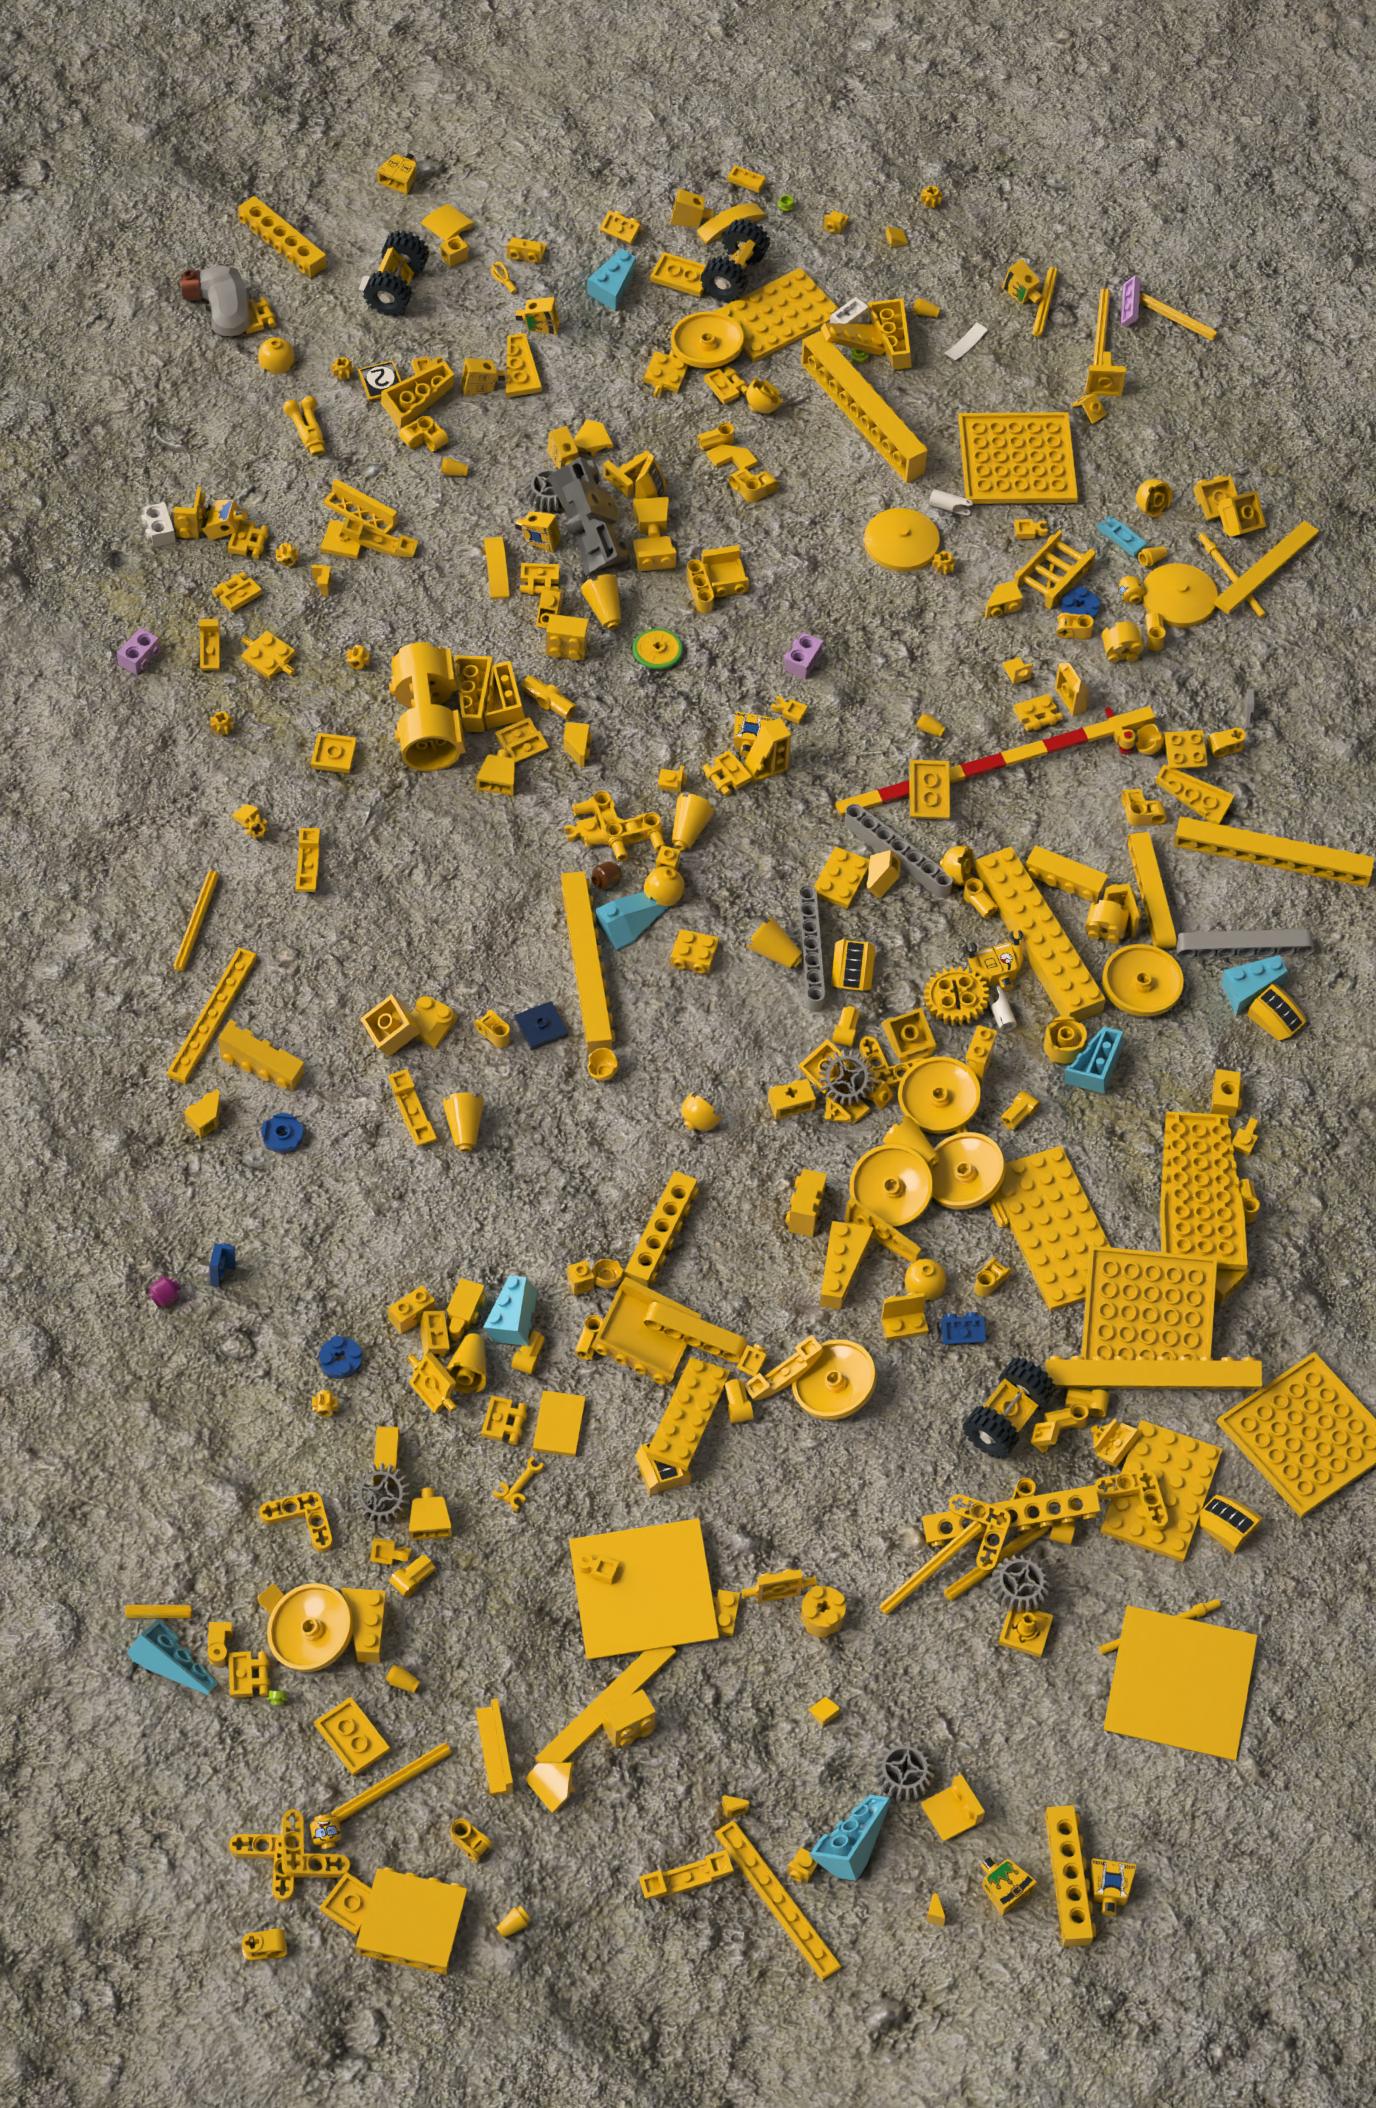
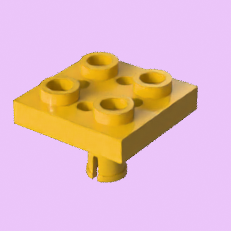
[998,1608,1054,1658]

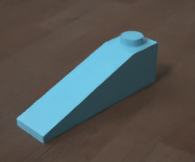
[596,892,670,951]
[126,1619,218,1695]
[810,1795,891,1881]

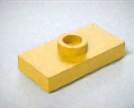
[727,165,767,193]

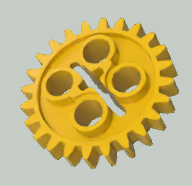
[924,966,989,1026]

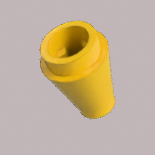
[912,297,940,318]
[440,457,468,476]
[1138,546,1167,567]
[916,713,946,738]
[385,1664,420,1693]
[496,1905,531,1938]

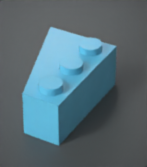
[587,248,636,311]
[1221,955,1288,1015]
[1064,1027,1124,1094]
[483,1275,537,1346]

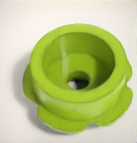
[777,195,795,211]
[850,349,868,364]
[266,1691,289,1705]

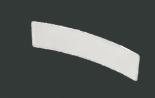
[945,323,988,360]

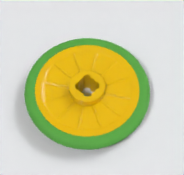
[633,628,683,669]

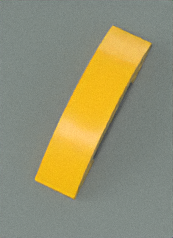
[697,203,766,245]
[342,515,418,557]
[484,537,509,600]
[295,828,320,892]
[388,1069,437,1147]
[744,1335,824,1401]
[639,1849,734,1900]

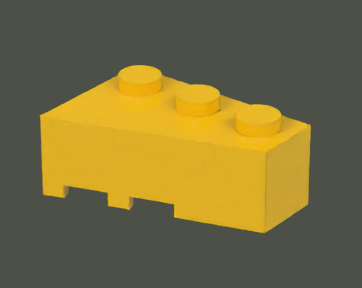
[484,661,525,729]
[743,718,791,783]
[785,1169,827,1237]
[341,1588,386,1663]

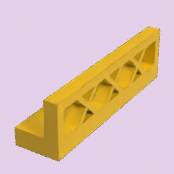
[323,479,398,534]
[476,1698,513,1797]

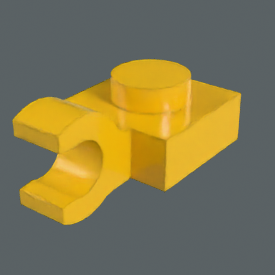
[1232,1117,1259,1156]
[370,1538,411,1565]

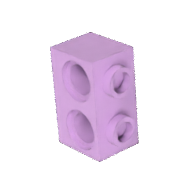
[117,628,160,675]
[783,632,823,679]

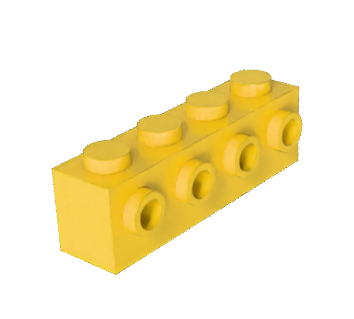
[1025,845,1108,904]

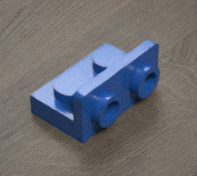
[209,1243,236,1287]
[939,1312,986,1344]

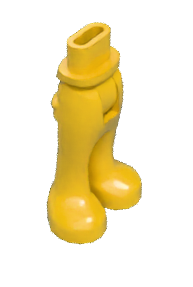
[283,396,326,456]

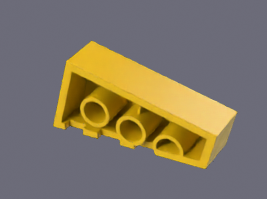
[867,298,912,370]
[381,361,454,430]
[454,655,494,732]
[218,1019,305,1091]
[820,1221,874,1309]

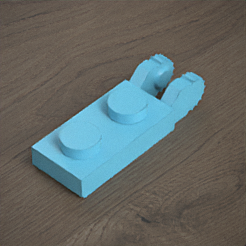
[1097,515,1147,558]

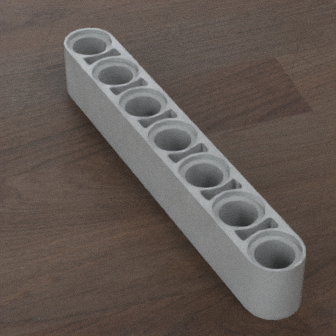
[844,804,953,898]
[798,885,825,1012]
[1176,929,1315,959]

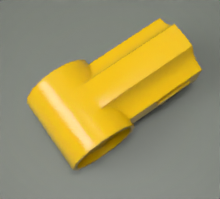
[697,422,734,450]
[1145,612,1166,651]
[963,878,998,918]
[832,1006,860,1047]
[1000,1090,1041,1130]
[1239,1179,1260,1223]
[575,1315,603,1361]
[511,1331,545,1375]
[724,1379,753,1424]
[1065,1387,1110,1418]
[1044,1403,1089,1430]
[1049,1501,1079,1545]
[389,1554,435,1598]

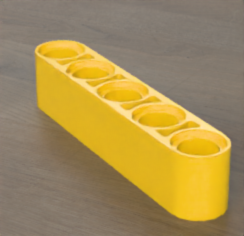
[643,1302,747,1363]

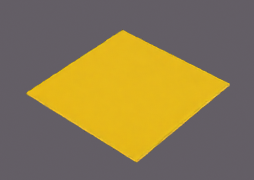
[569,1518,719,1660]
[1103,1605,1257,1761]

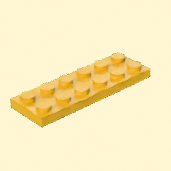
[646,1357,730,1471]

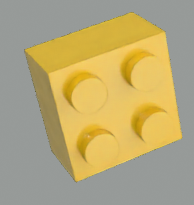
[546,614,588,661]
[360,994,421,1057]
[602,1689,656,1749]

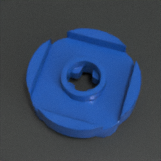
[1061,586,1100,620]
[261,1113,303,1153]
[319,1336,362,1379]

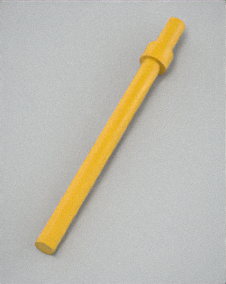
[1198,533,1266,618]
[1098,1598,1221,1655]

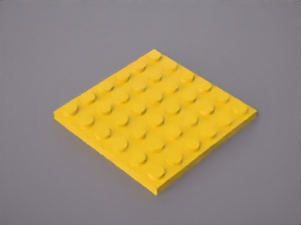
[958,412,1078,504]
[1081,1245,1217,1360]
[1216,1352,1376,1518]

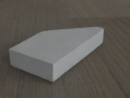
[1244,689,1255,729]

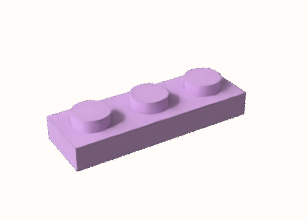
[1121,275,1141,327]

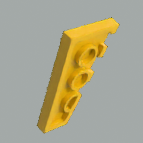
[821,323,885,356]
[506,333,542,398]
[1155,765,1235,825]
[844,1196,921,1263]

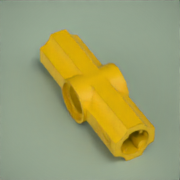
[521,675,577,719]

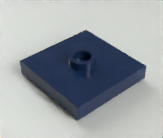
[514,1001,568,1050]

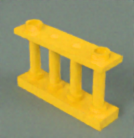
[1014,530,1096,610]

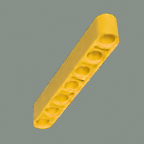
[1128,832,1176,949]

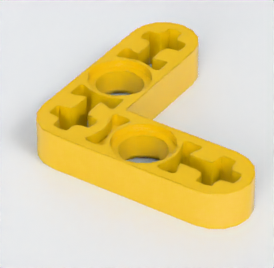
[859,1036,925,1088]
[1095,1470,1168,1531]
[259,1492,332,1553]
[949,1494,1011,1572]
[281,1809,350,1878]
[229,1834,296,1903]

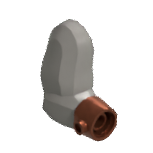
[181,265,251,336]

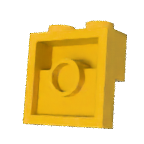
[1193,475,1238,521]
[670,929,719,974]

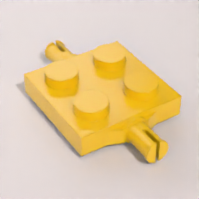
[643,349,689,398]
[241,630,296,680]
[407,1352,457,1413]
[741,1569,817,1603]

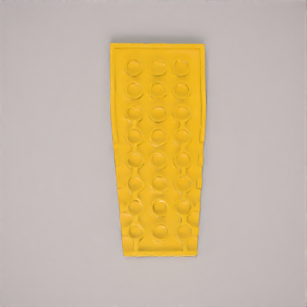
[1160,1111,1248,1270]

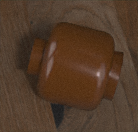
[591,861,622,890]

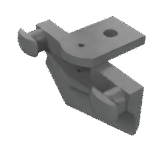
[548,457,633,577]

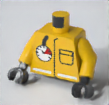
[962,930,1023,991]

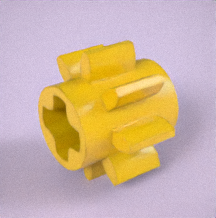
[920,186,942,208]
[331,357,354,380]
[275,543,299,567]
[932,551,956,575]
[346,645,370,669]
[210,711,234,735]
[243,814,269,840]
[312,1390,338,1417]

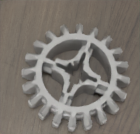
[524,466,564,512]
[819,1050,875,1105]
[351,1463,411,1523]
[991,1555,1051,1614]
[873,1741,935,1802]

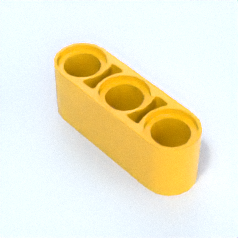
[687,559,714,614]
[373,1426,399,1486]

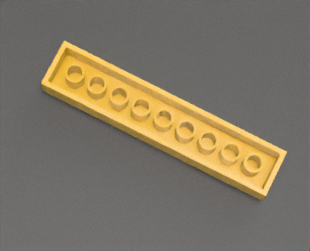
[801,331,928,483]
[974,846,1106,1022]

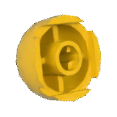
[258,337,295,374]
[746,377,784,414]
[1136,479,1173,518]
[940,846,975,886]
[644,866,684,906]
[681,1092,723,1132]
[904,1258,947,1301]

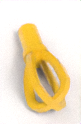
[491,262,517,294]

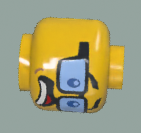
[1117,576,1145,604]
[310,1814,342,1850]

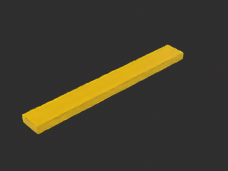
[1213,520,1319,614]
[166,947,258,1084]
[535,1646,676,1763]
[715,1820,841,1982]

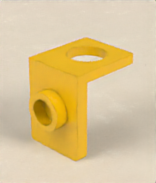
[1071,393,1107,424]
[1002,657,1033,684]

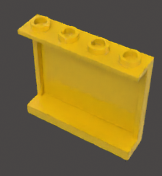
[591,1277,702,1386]
[356,1868,468,1975]

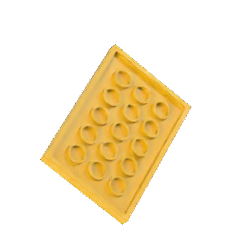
[713,268,839,363]
[1100,1420,1222,1563]

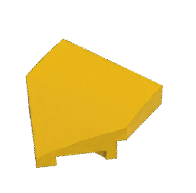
[573,420,614,457]
[825,1085,870,1124]
[1091,1419,1141,1467]
[525,1761,575,1813]

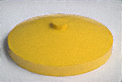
[671,311,744,368]
[864,508,940,572]
[1142,563,1218,628]
[1102,944,1184,1017]
[898,1057,981,1134]
[931,1132,1006,1209]
[850,1144,933,1228]
[792,1340,877,1420]
[267,1583,353,1672]

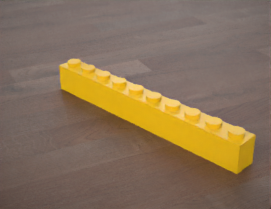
[1173,817,1375,887]
[561,871,615,1053]
[1045,1356,1262,1390]

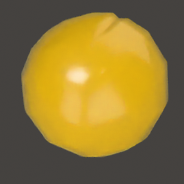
[1135,724,1164,755]
[587,1048,618,1081]
[592,1259,624,1289]

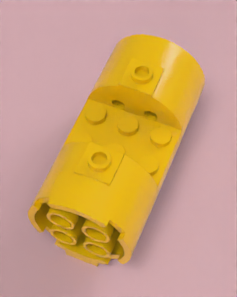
[389,642,466,771]

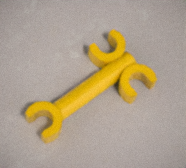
[493,1456,544,1512]

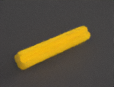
[125,1605,192,1618]

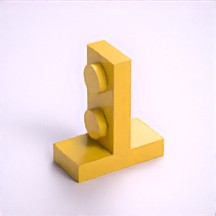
[603,450,650,498]
[199,619,221,671]

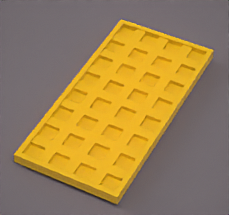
[996,1146,1111,1312]

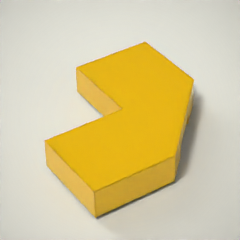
[706,444,758,470]

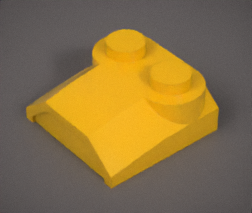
[411,996,457,1049]
[798,1039,856,1095]

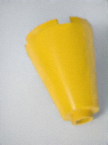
[581,574,621,630]
[672,793,715,851]
[746,915,803,969]
[443,1093,484,1152]
[883,1116,939,1171]
[446,1333,487,1394]

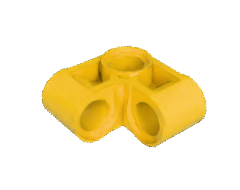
[398,416,449,452]
[728,468,779,503]
[1121,789,1167,826]

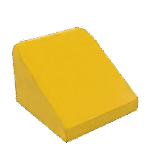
[886,226,908,248]
[232,804,260,828]
[257,1583,284,1615]
[808,1697,840,1727]
[722,1795,749,1819]
[927,1893,945,1926]

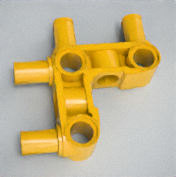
[572,791,666,862]

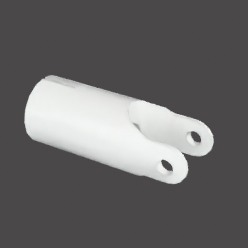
[929,489,973,516]
[989,986,1017,1032]

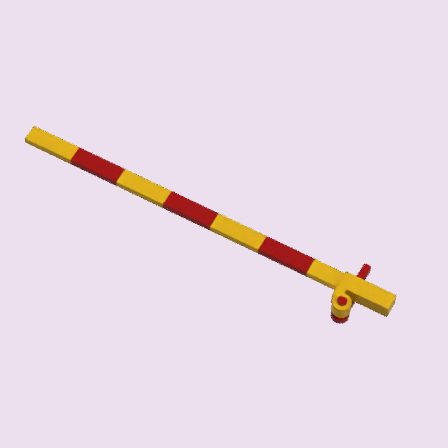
[835,706,1155,817]

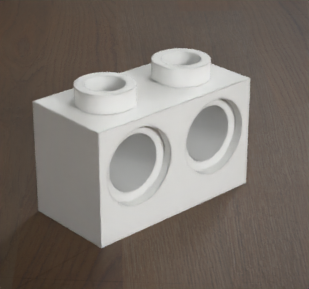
[830,297,869,324]
[141,502,175,548]

